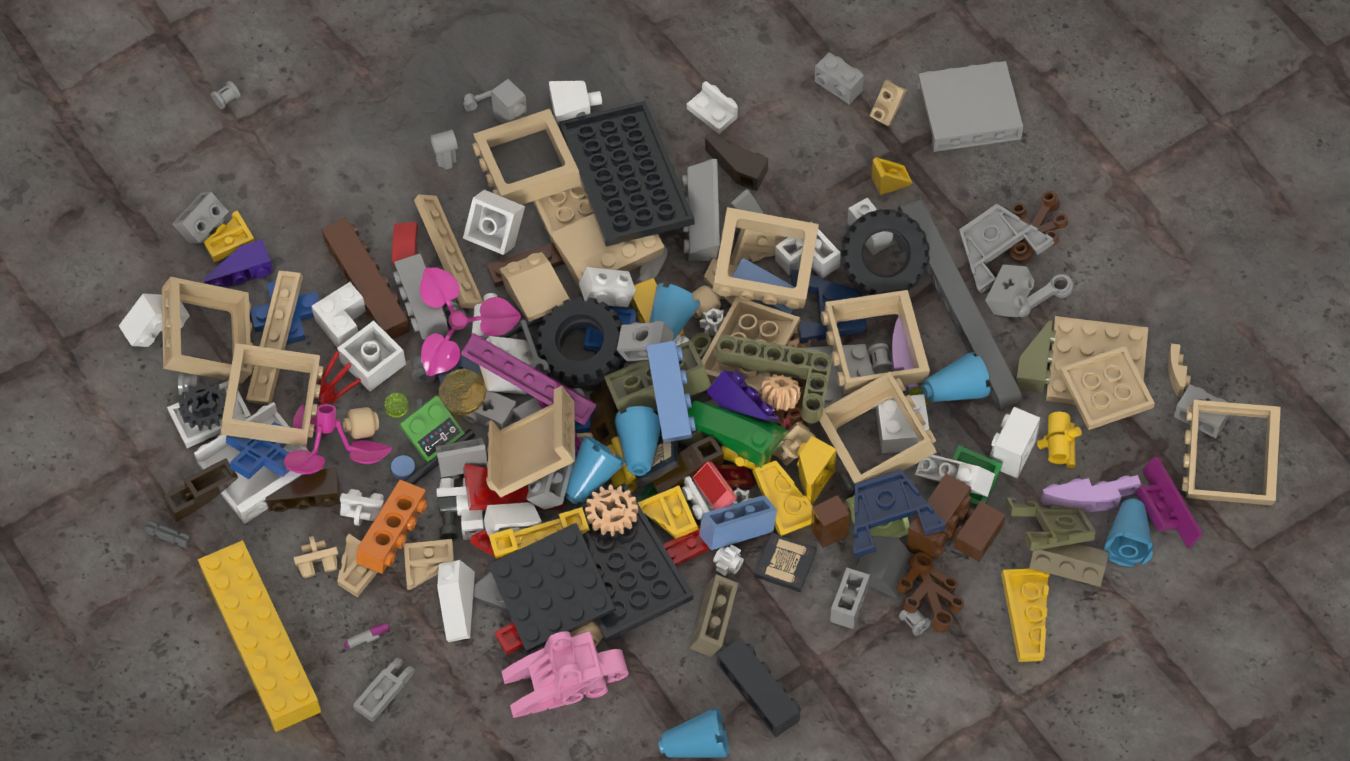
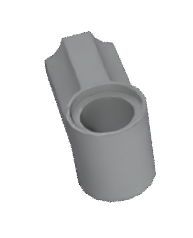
[430,130,458,170]

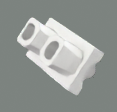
[340,489,384,526]

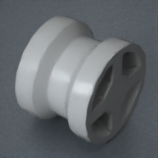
[178,372,200,395]

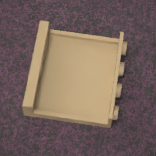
[486,386,575,497]

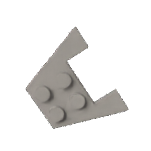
[959,204,1054,294]

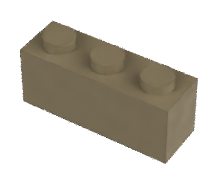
[1029,543,1110,587]
[689,574,738,657]

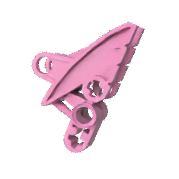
[501,631,629,718]

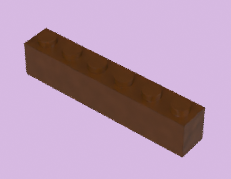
[321,217,411,339]

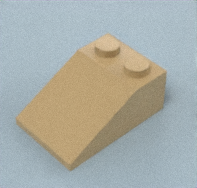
[500,252,571,322]

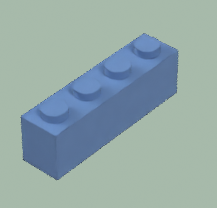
[646,340,696,443]

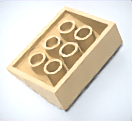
[550,214,664,294]
[701,297,800,392]

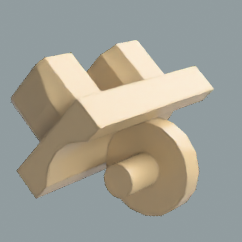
[870,80,906,126]
[772,422,816,466]
[294,536,339,578]

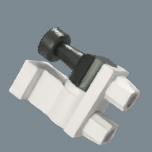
[437,478,484,540]

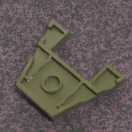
[1006,498,1096,551]

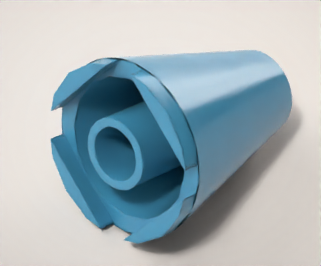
[649,283,700,341]
[921,352,990,402]
[615,406,661,476]
[566,436,625,505]
[1104,499,1153,567]
[658,708,729,758]

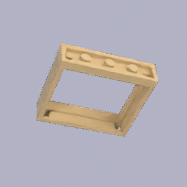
[221,343,323,447]
[1182,400,1281,505]

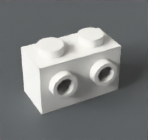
[579,267,636,307]

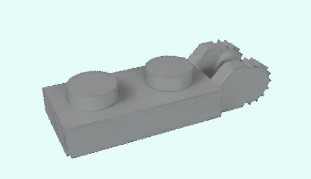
[353,658,415,722]

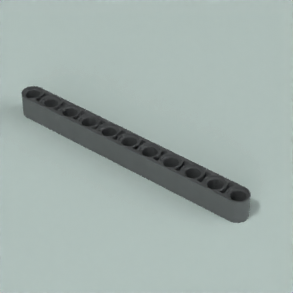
[898,199,1022,410]

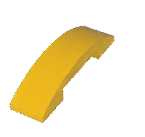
[489,507,589,558]

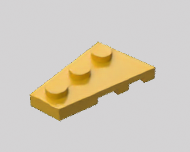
[752,461,813,536]

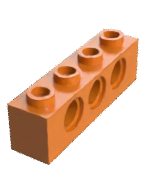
[356,480,428,574]

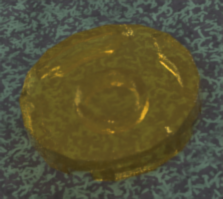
[439,369,486,415]

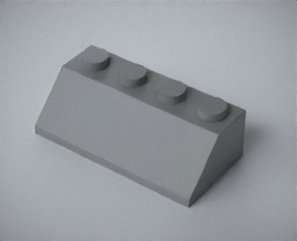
[682,159,720,261]

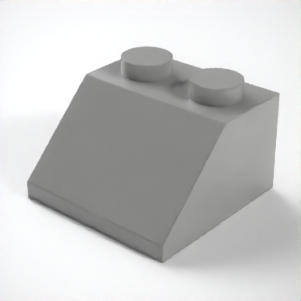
[435,438,487,479]

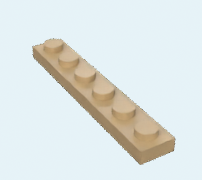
[414,194,483,309]
[246,271,303,405]

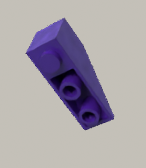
[203,239,273,288]
[707,370,779,422]

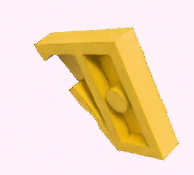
[204,210,255,263]
[638,486,698,539]

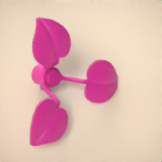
[420,268,521,376]
[284,404,392,474]

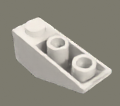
[915,455,995,497]

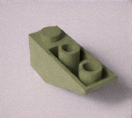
[1016,320,1056,393]

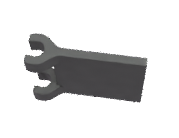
[521,319,555,380]

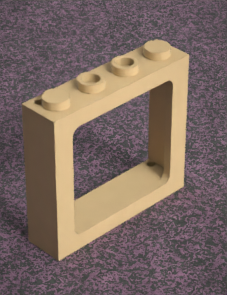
[472,109,581,205]
[712,207,819,309]
[162,277,254,383]
[821,290,930,395]
[819,372,937,484]

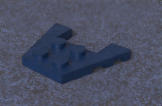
[790,270,867,344]
[853,470,946,558]

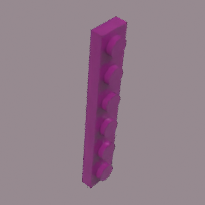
[461,333,596,425]

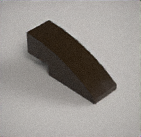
[163,458,238,522]

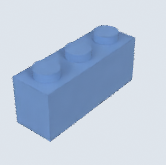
[732,258,795,315]
[699,495,777,550]

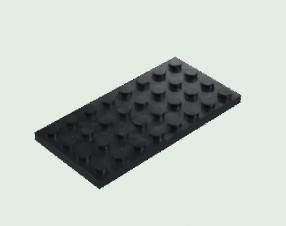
[559,101,695,247]

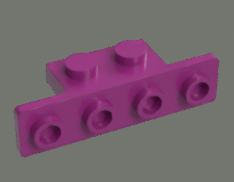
[1136,457,1203,547]

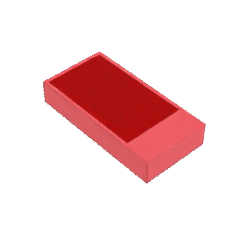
[692,461,738,510]

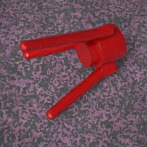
[315,351,361,405]

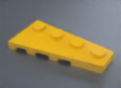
[1001,568,1050,662]

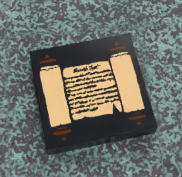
[635,435,679,488]
[755,533,817,592]

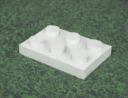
[167,380,251,448]

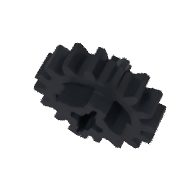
[178,381,227,431]

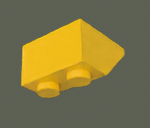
[797,436,836,505]

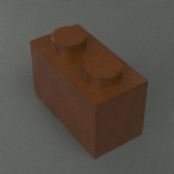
[811,495,851,548]
[953,501,1006,562]

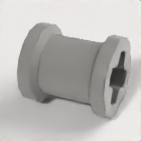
[211,81,241,109]
[868,343,892,374]
[899,604,931,636]

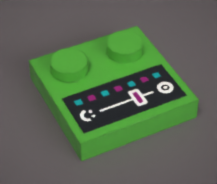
[398,395,465,462]

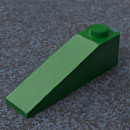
[688,401,788,468]

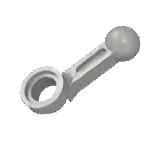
[1018,274,1073,317]

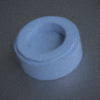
[391,455,415,480]

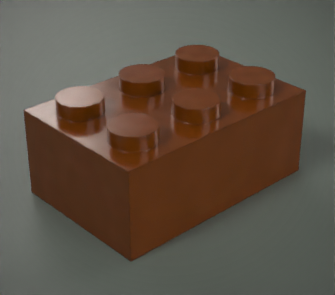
[906,473,972,560]

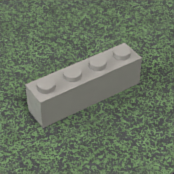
[393,254,449,340]

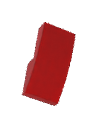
[392,222,418,265]

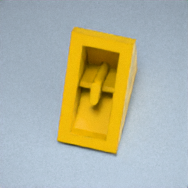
[872,157,912,195]

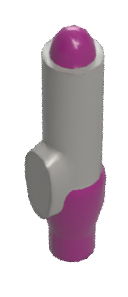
[344,622,389,649]

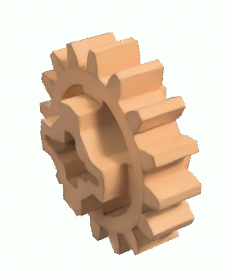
[585,485,638,536]

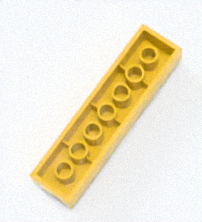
[198,540,321,732]

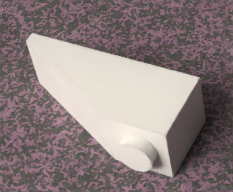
[437,560,475,642]

